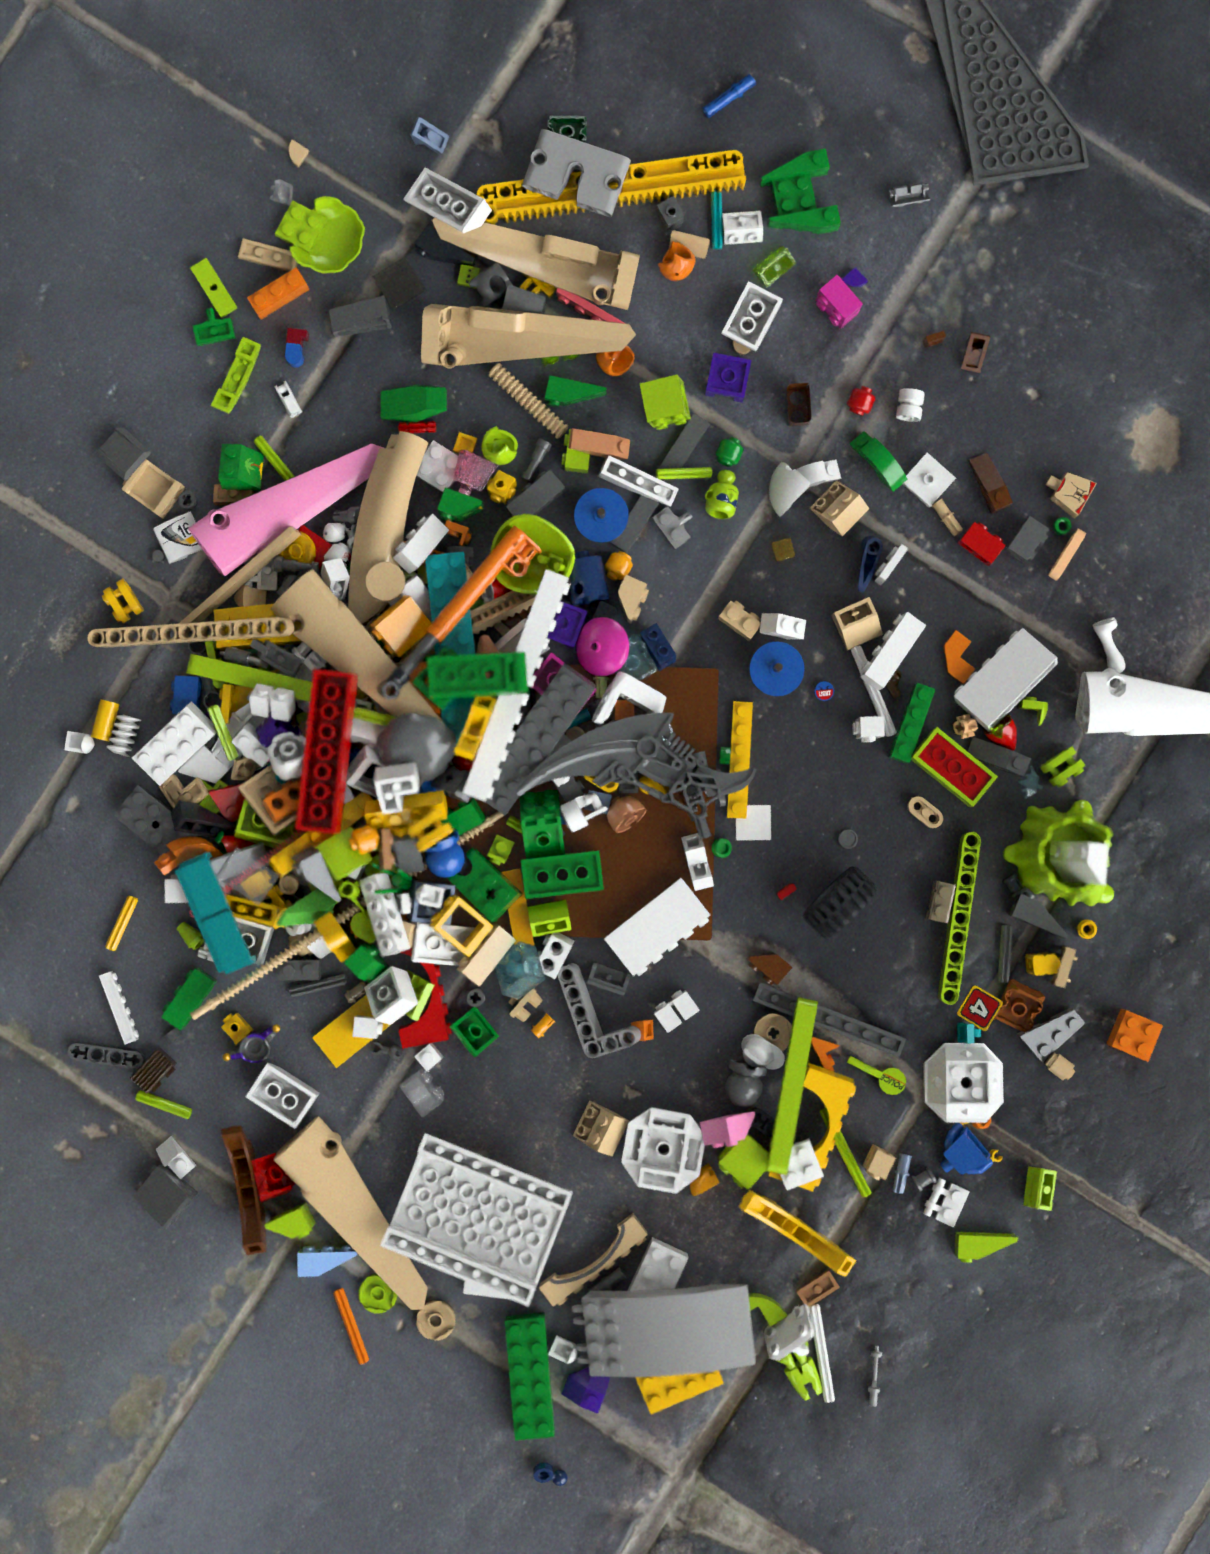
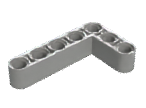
[558,963,641,1058]

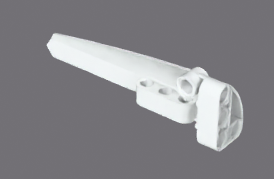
[1076,668,1210,736]

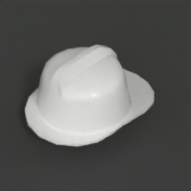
[741,1034,785,1070]

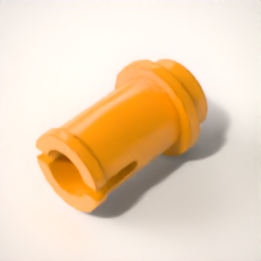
[531,1013,555,1038]

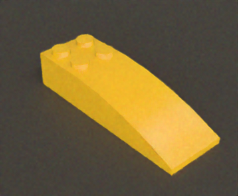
[214,604,302,652]

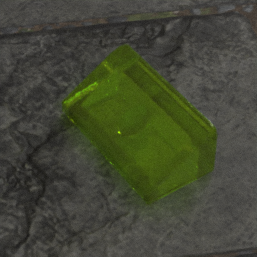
[753,246,796,287]

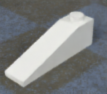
[598,456,678,507]

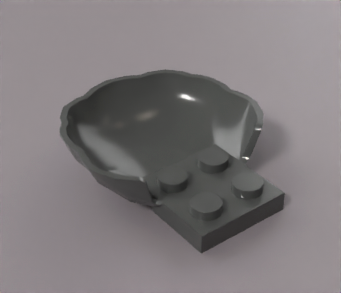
[376,712,457,796]

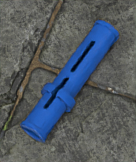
[702,74,756,118]

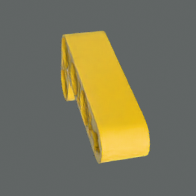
[313,912,356,963]

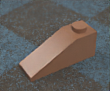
[569,429,630,460]

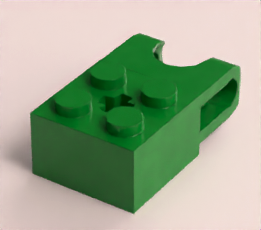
[447,847,523,922]

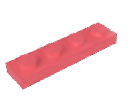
[556,288,626,324]

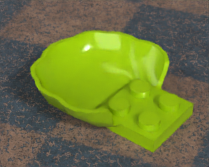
[275,196,365,273]

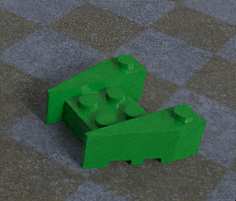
[760,148,841,234]

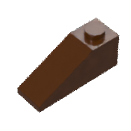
[969,453,1013,514]

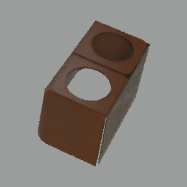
[786,383,812,426]

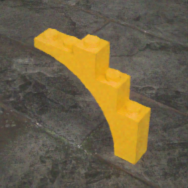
[739,1190,856,1277]

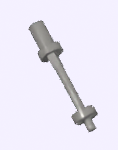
[868,1346,882,1406]

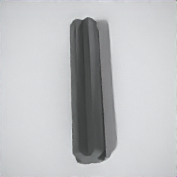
[998,925,1013,983]
[289,974,347,997]

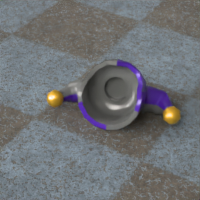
[222,1024,280,1063]

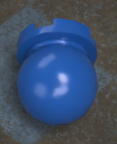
[424,828,465,878]

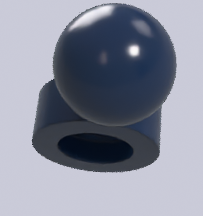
[533,1462,568,1486]

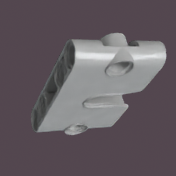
[522,129,631,217]

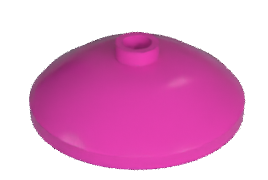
[576,617,629,676]

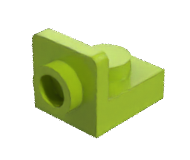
[487,834,515,866]

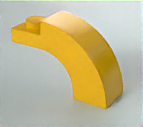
[454,696,497,760]

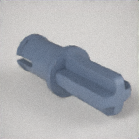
[893,1153,912,1194]

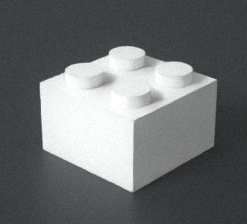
[364,966,418,1025]

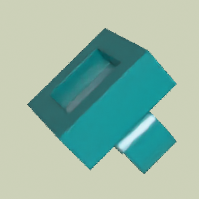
[957,1022,981,1044]

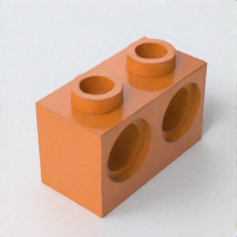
[262,780,301,824]

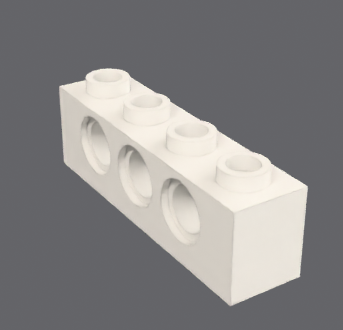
[359,873,410,956]

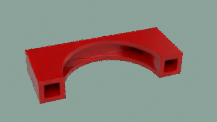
[399,928,452,1049]

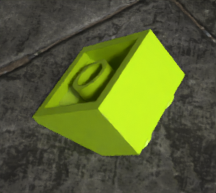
[264,1202,316,1239]

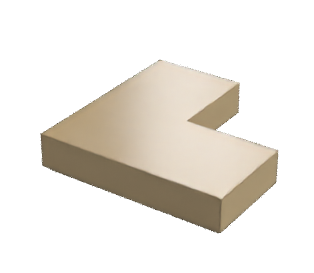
[159,774,209,809]

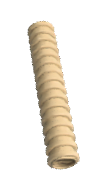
[489,363,568,438]

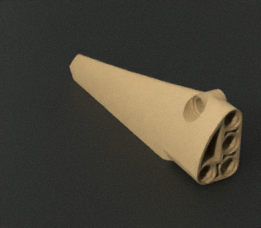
[432,218,640,310]
[271,569,446,726]

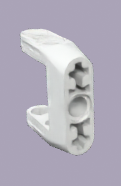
[592,671,666,725]

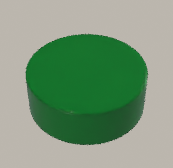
[712,838,732,858]

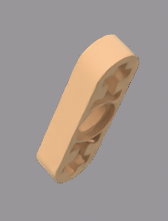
[1048,528,1086,581]

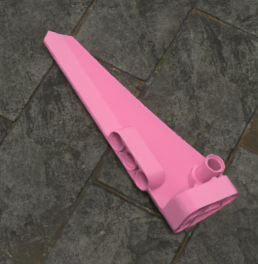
[188,444,383,576]

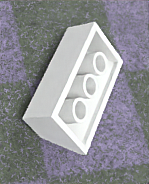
[404,167,492,233]

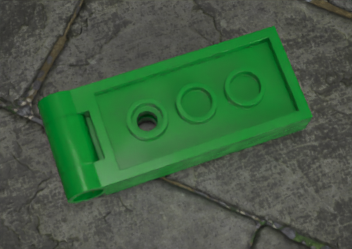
[427,652,528,700]

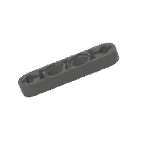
[68,1042,145,1069]

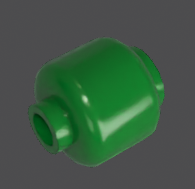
[715,437,744,467]

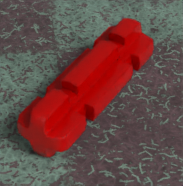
[398,421,436,433]

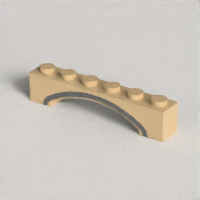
[539,1213,647,1307]

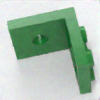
[519,790,565,859]

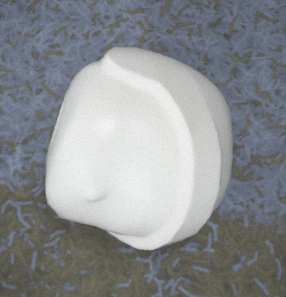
[323,523,345,543]

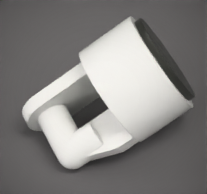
[560,793,608,832]

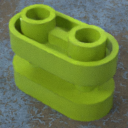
[1040,746,1085,788]

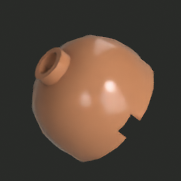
[607,796,646,833]

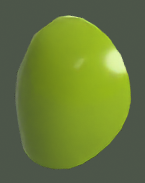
[490,514,575,594]

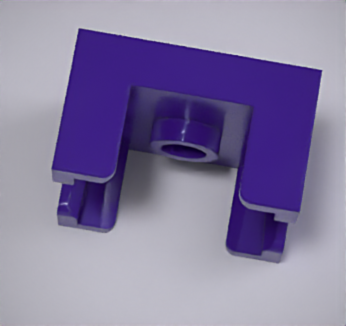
[705,353,751,403]
[547,601,588,650]

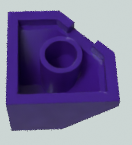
[561,1366,610,1414]

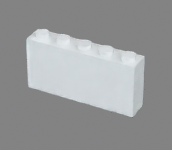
[954,628,1058,732]
[604,878,710,976]

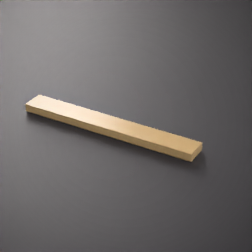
[179,526,301,633]

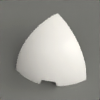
[769,462,811,517]

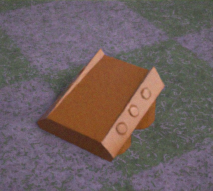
[995,979,1045,1032]

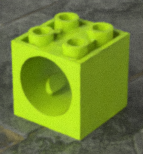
[640,374,691,430]
[717,1133,769,1190]

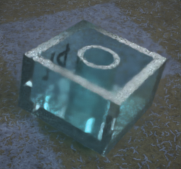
[495,942,546,999]

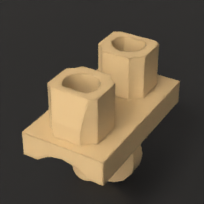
[508,987,543,1022]

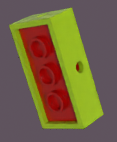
[911,727,998,807]

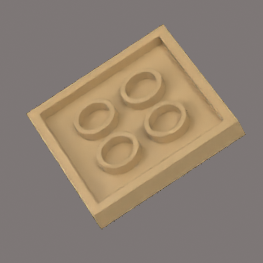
[238,765,302,836]

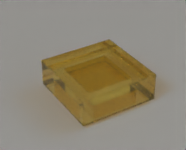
[771,538,795,562]

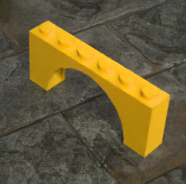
[768,1063,856,1192]

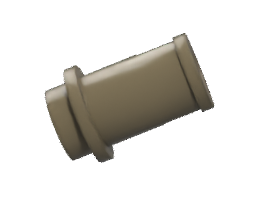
[344,980,367,1004]

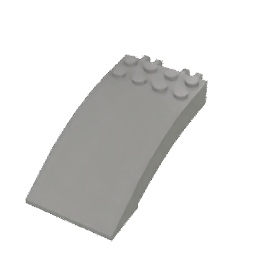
[572,1284,755,1377]

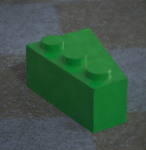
[344,943,390,983]

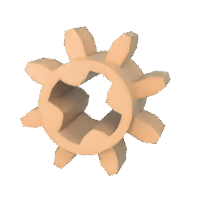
[953,714,978,739]

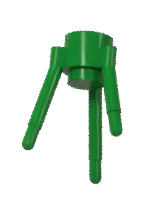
[372,863,413,894]

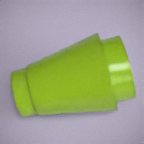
[176,921,205,950]

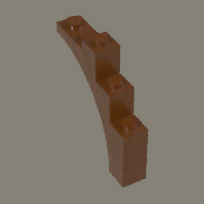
[221,1125,267,1255]

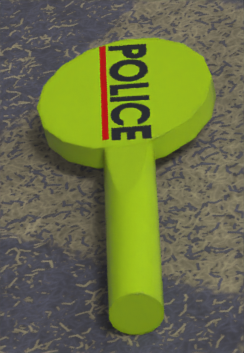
[847,1056,906,1095]

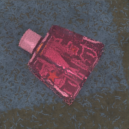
[453,450,498,496]

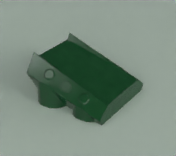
[548,116,587,143]

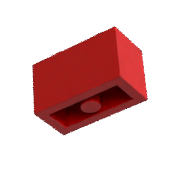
[958,522,1006,566]

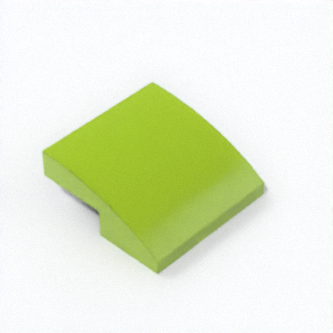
[315,827,373,881]
[405,970,434,1021]

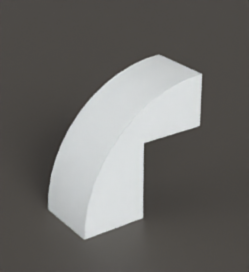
[681,833,714,891]

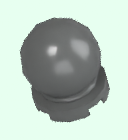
[725,1059,768,1108]

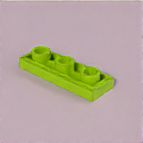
[190,258,238,318]

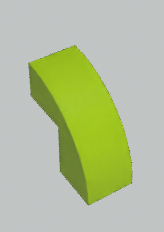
[748,1293,788,1326]

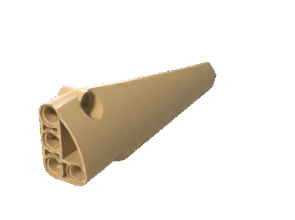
[421,304,636,368]
[274,1116,428,1310]

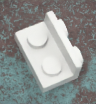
[722,211,763,244]

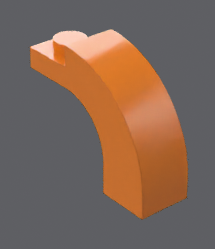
[154,836,223,876]

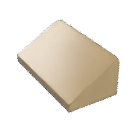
[669,230,710,259]

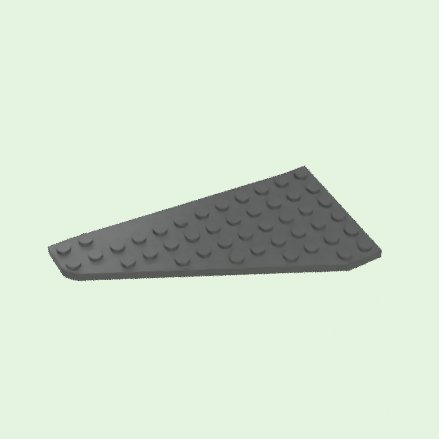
[925,0,1089,186]

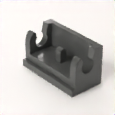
[587,962,631,996]

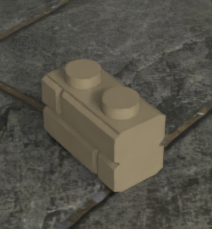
[925,881,956,923]

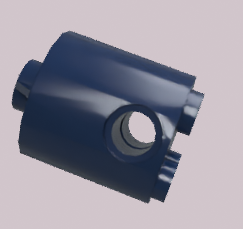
[567,551,609,606]

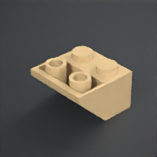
[810,480,869,536]
[618,575,649,624]
[831,597,883,650]
[573,1100,629,1156]

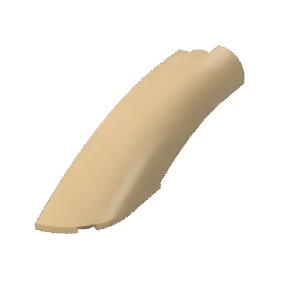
[348,431,428,626]

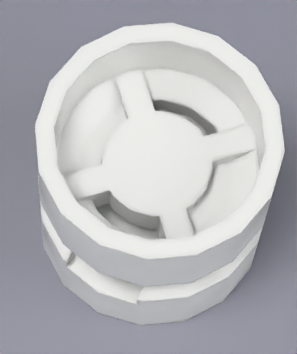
[896,388,925,422]

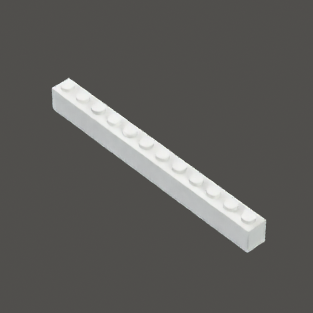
[463,569,570,802]

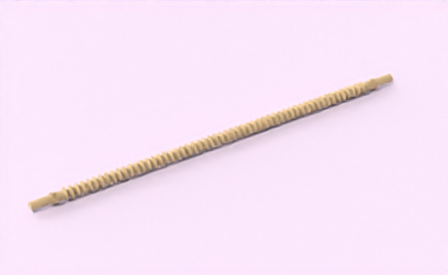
[190,811,509,1020]

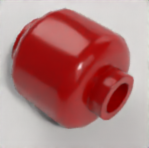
[847,386,876,416]

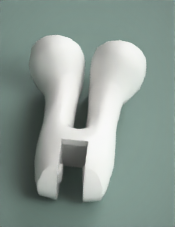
[1092,617,1125,674]

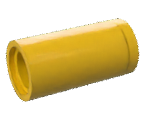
[91,699,120,742]

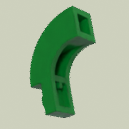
[849,431,908,492]

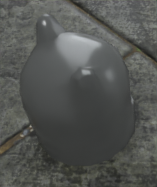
[469,262,512,306]

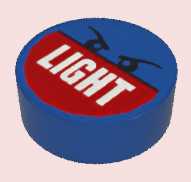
[814,682,834,701]

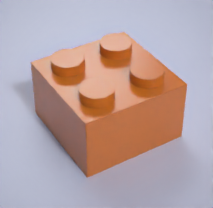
[1106,1009,1163,1062]

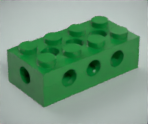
[521,851,604,899]

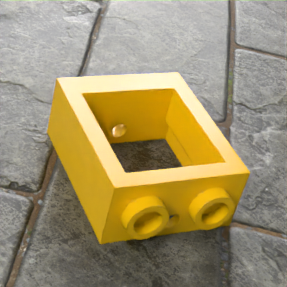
[428,895,493,957]

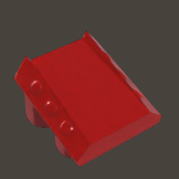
[251,1152,295,1203]

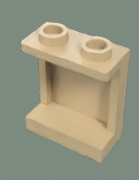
[122,459,186,519]

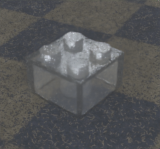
[399,1068,445,1118]

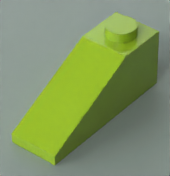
[955,1232,1018,1263]

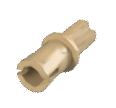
[932,499,963,536]

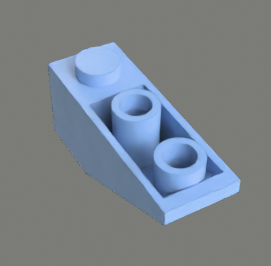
[297,1245,358,1277]

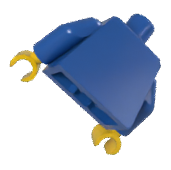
[940,1123,1002,1175]

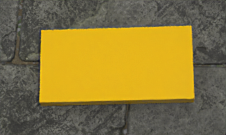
[312,995,393,1068]

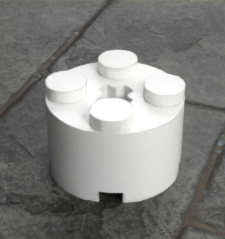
[268,732,306,780]

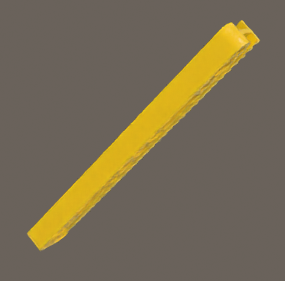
[477,150,746,225]

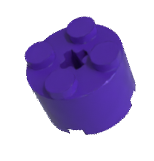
[256,712,302,748]

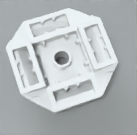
[923,1043,1003,1123]
[621,1107,704,1194]

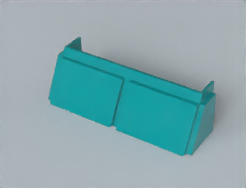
[175,852,257,974]

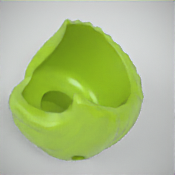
[481,426,518,465]

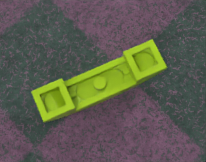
[211,337,261,414]

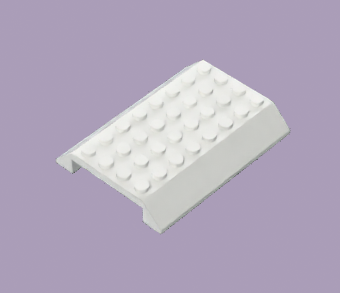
[381,1133,572,1306]

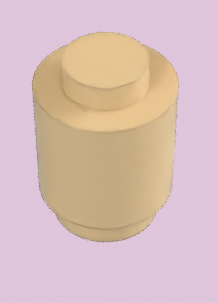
[1045,1052,1075,1081]

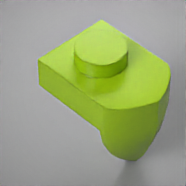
[1018,697,1048,726]

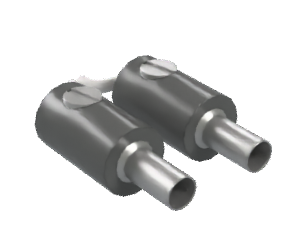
[220,647,269,668]

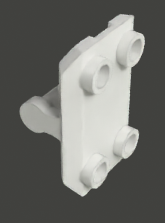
[764,1304,814,1361]

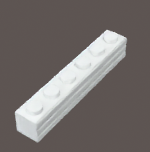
[99,971,139,1044]

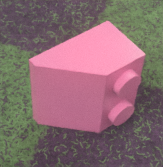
[700,1111,755,1148]

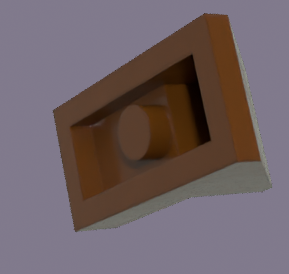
[961,332,990,373]

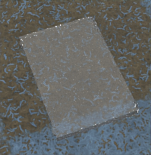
[217,848,279,905]

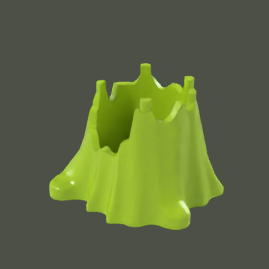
[1003,800,1114,906]

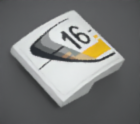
[153,511,202,564]

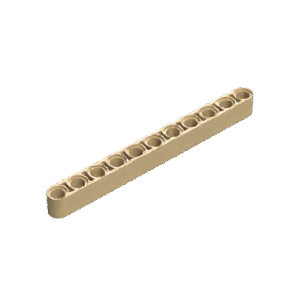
[87,617,294,648]

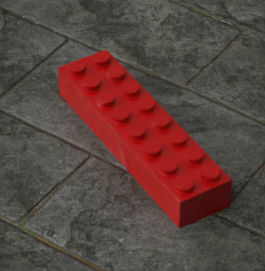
[296,669,358,834]

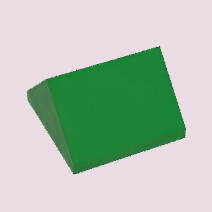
[450,1007,499,1058]

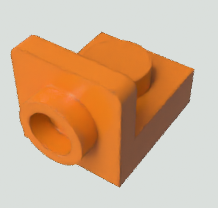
[445,520,472,547]

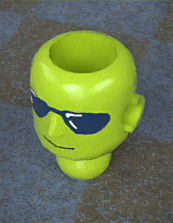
[705,470,739,519]

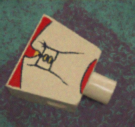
[1045,473,1097,518]

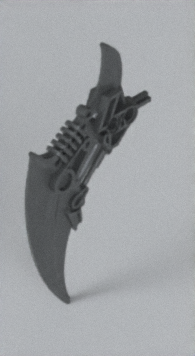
[516,713,756,839]

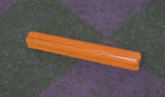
[333,1288,369,1364]

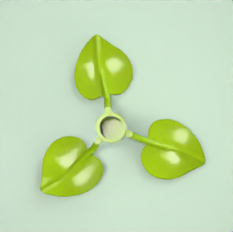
[308,852,397,943]

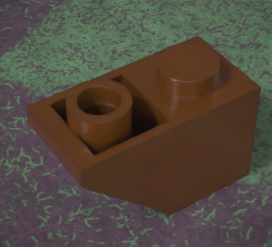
[747,954,793,985]

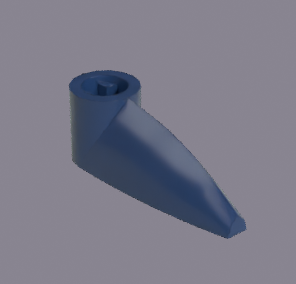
[858,536,883,592]

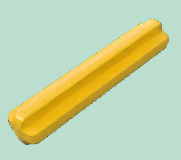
[105,896,138,951]

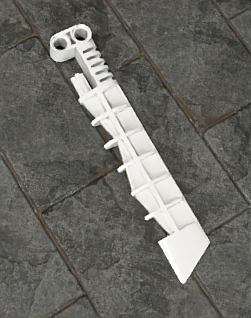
[178,642,327,783]

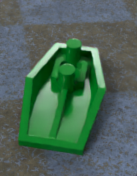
[381,384,447,422]

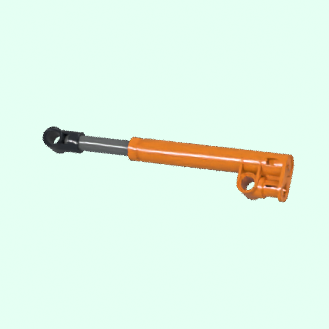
[377,526,542,700]

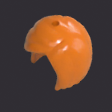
[658,241,695,281]
[596,345,635,376]

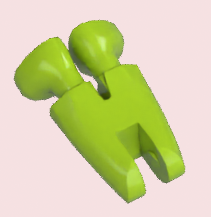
[776,1342,822,1401]

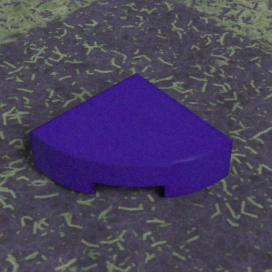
[842,267,868,287]

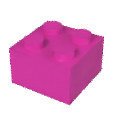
[816,275,863,329]

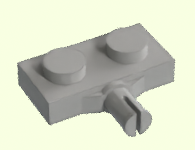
[652,506,693,549]

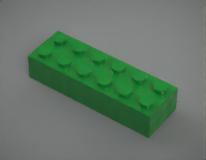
[505,1312,555,1441]

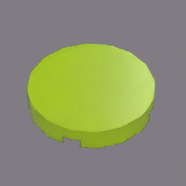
[359,1273,398,1314]

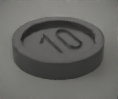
[838,829,858,849]

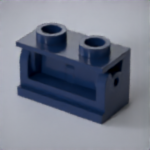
[639,623,677,671]

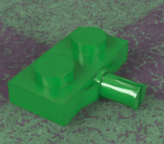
[193,308,236,346]

